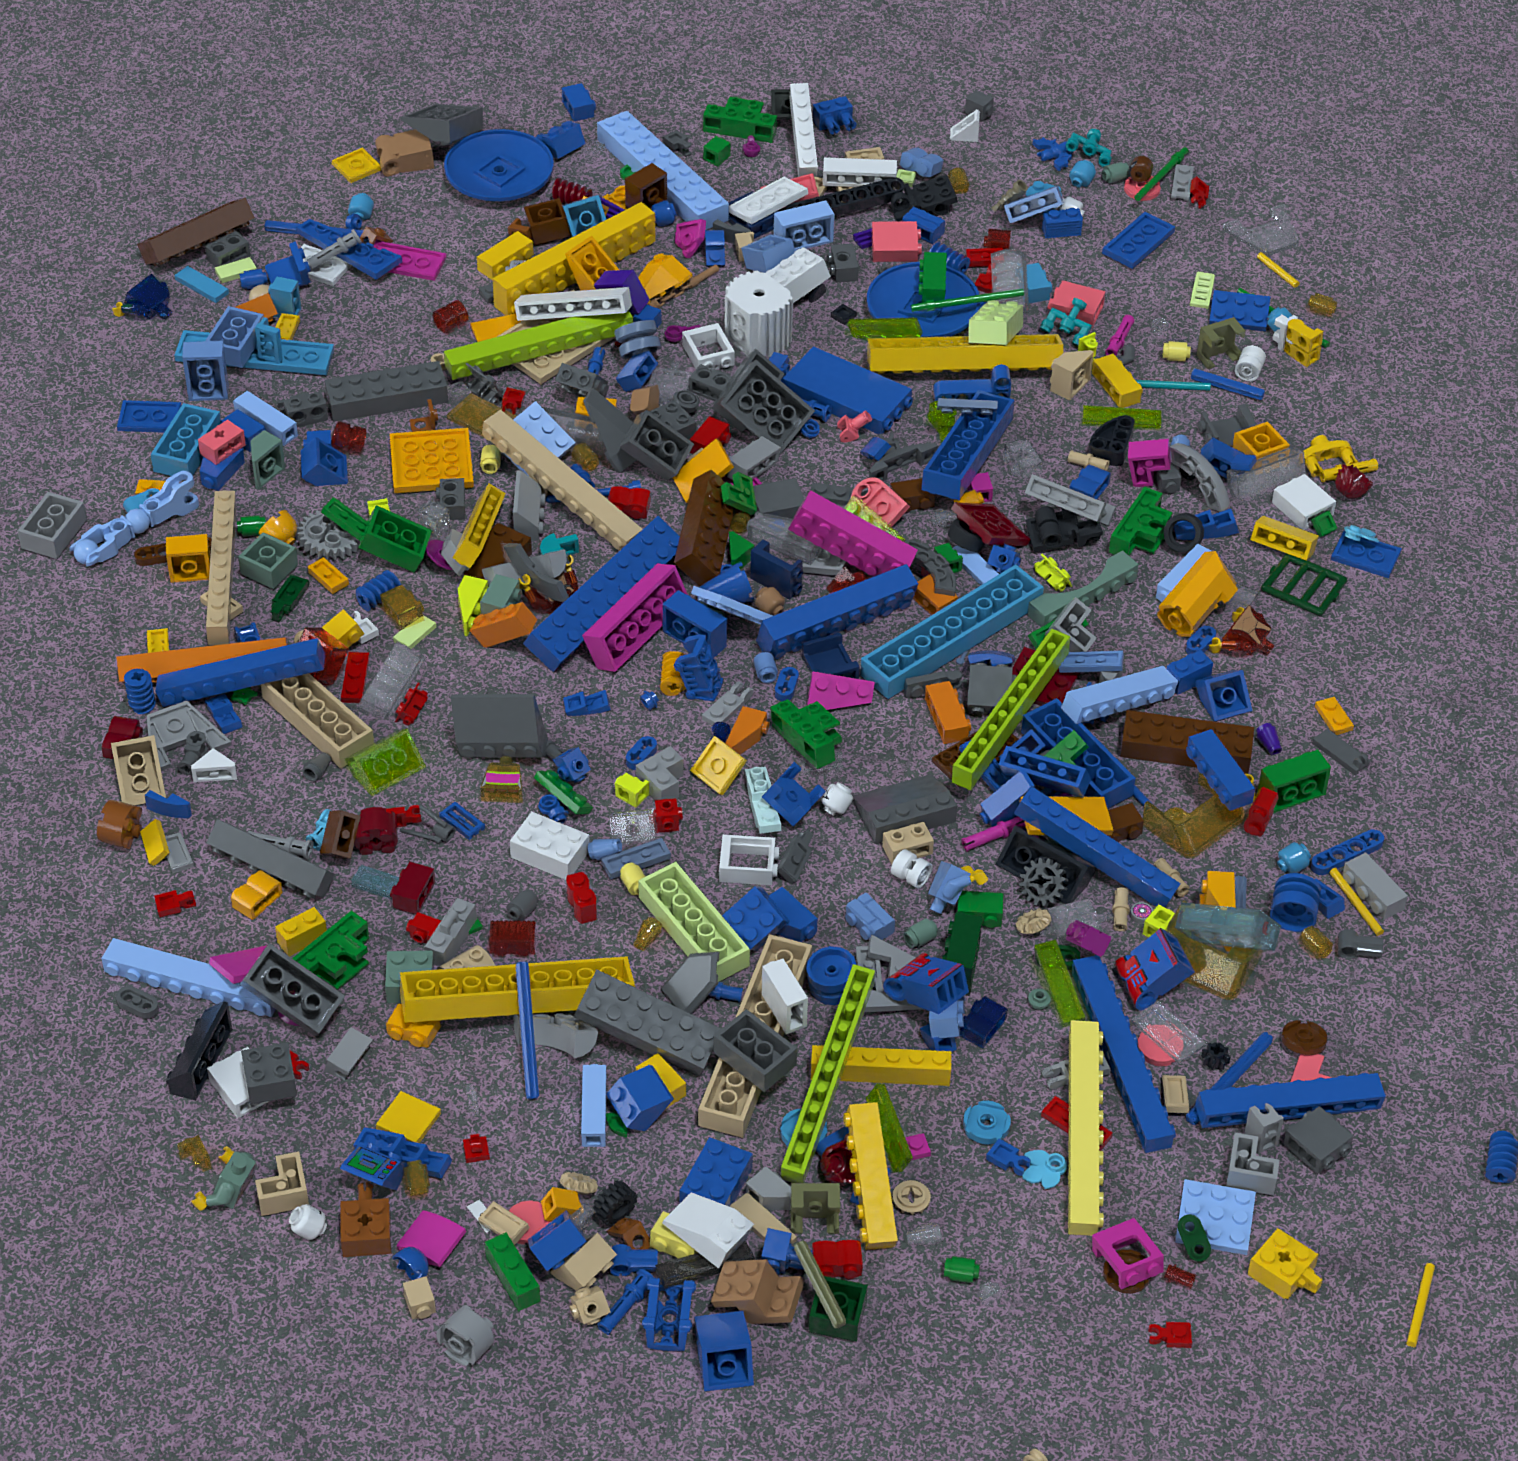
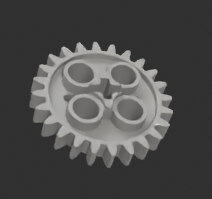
[297,510,360,560]

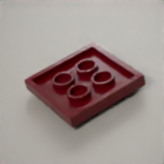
[951,502,1031,547]
[1012,647,1081,706]

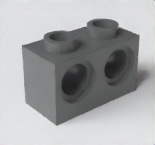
[205,231,250,267]
[689,364,732,402]
[283,391,328,428]
[436,478,465,520]

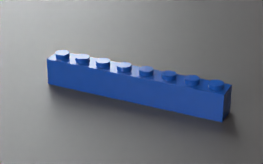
[155,638,325,707]
[1014,786,1181,907]
[1195,1073,1386,1128]

